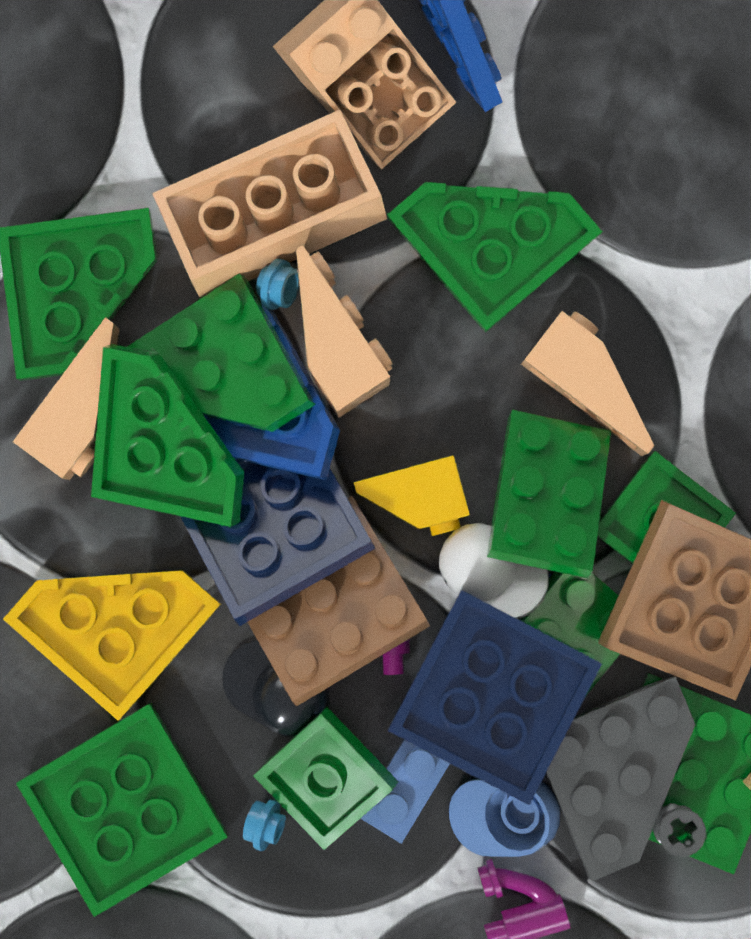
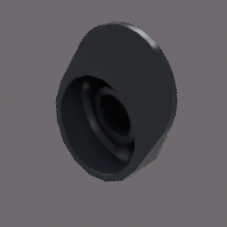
[222,640,330,737]

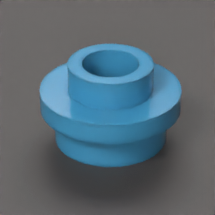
[256,258,300,310]
[243,800,286,851]

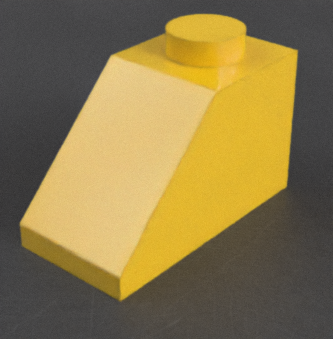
[354,456,470,536]

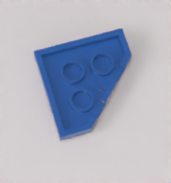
[419,0,503,112]
[204,306,340,480]

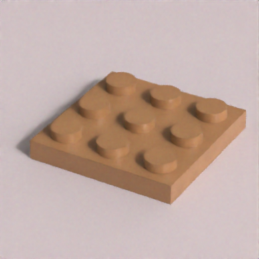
[248,496,430,706]
[598,500,751,701]

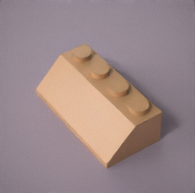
[152,110,387,299]

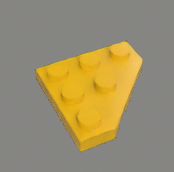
[3,570,221,721]

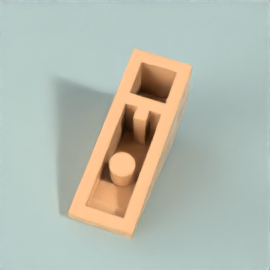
[521,311,654,456]
[13,318,120,480]

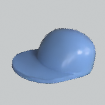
[449,779,560,857]

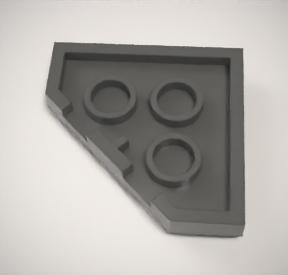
[546,675,695,882]

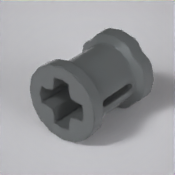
[652,803,706,856]

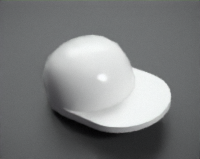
[439,523,549,619]

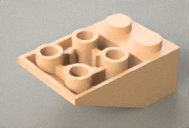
[273,0,456,169]
[296,245,393,418]

